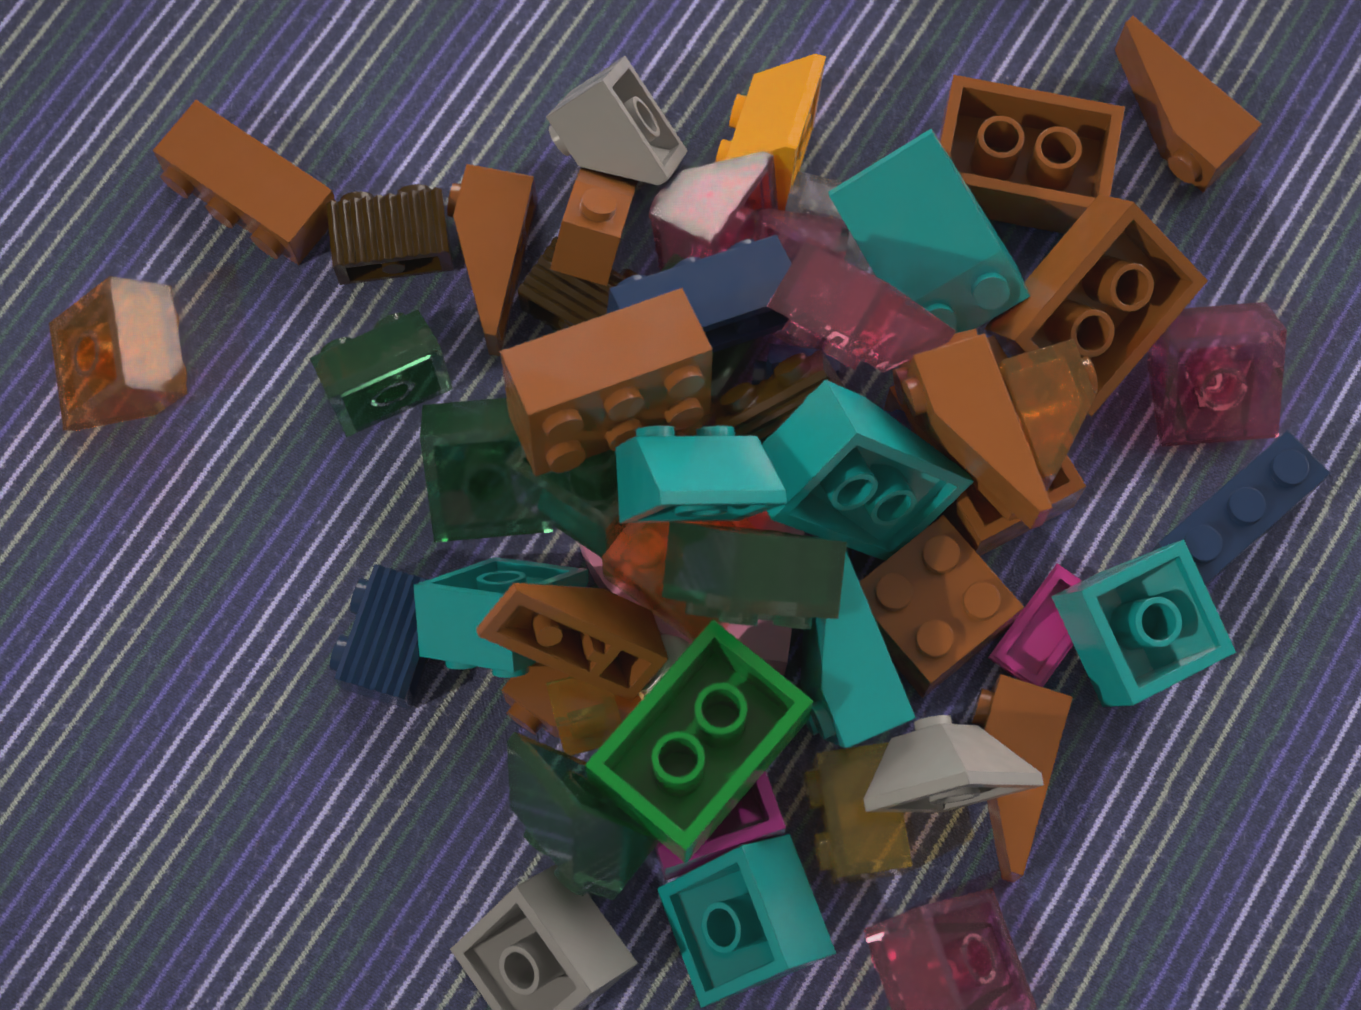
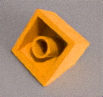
[714,54,826,215]

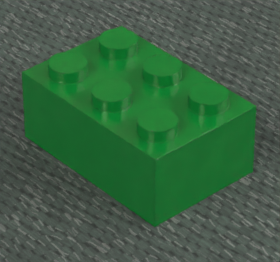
[585,619,813,864]

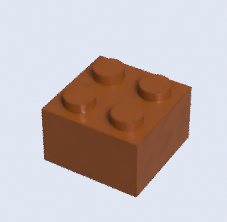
[859,515,1024,698]

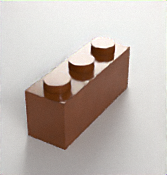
[153,100,336,265]

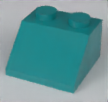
[615,426,786,523]
[1051,540,1236,707]
[414,557,589,678]
[657,834,836,1008]

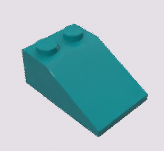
[828,128,1030,342]
[762,380,974,561]
[800,540,916,748]

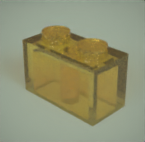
[804,742,913,885]

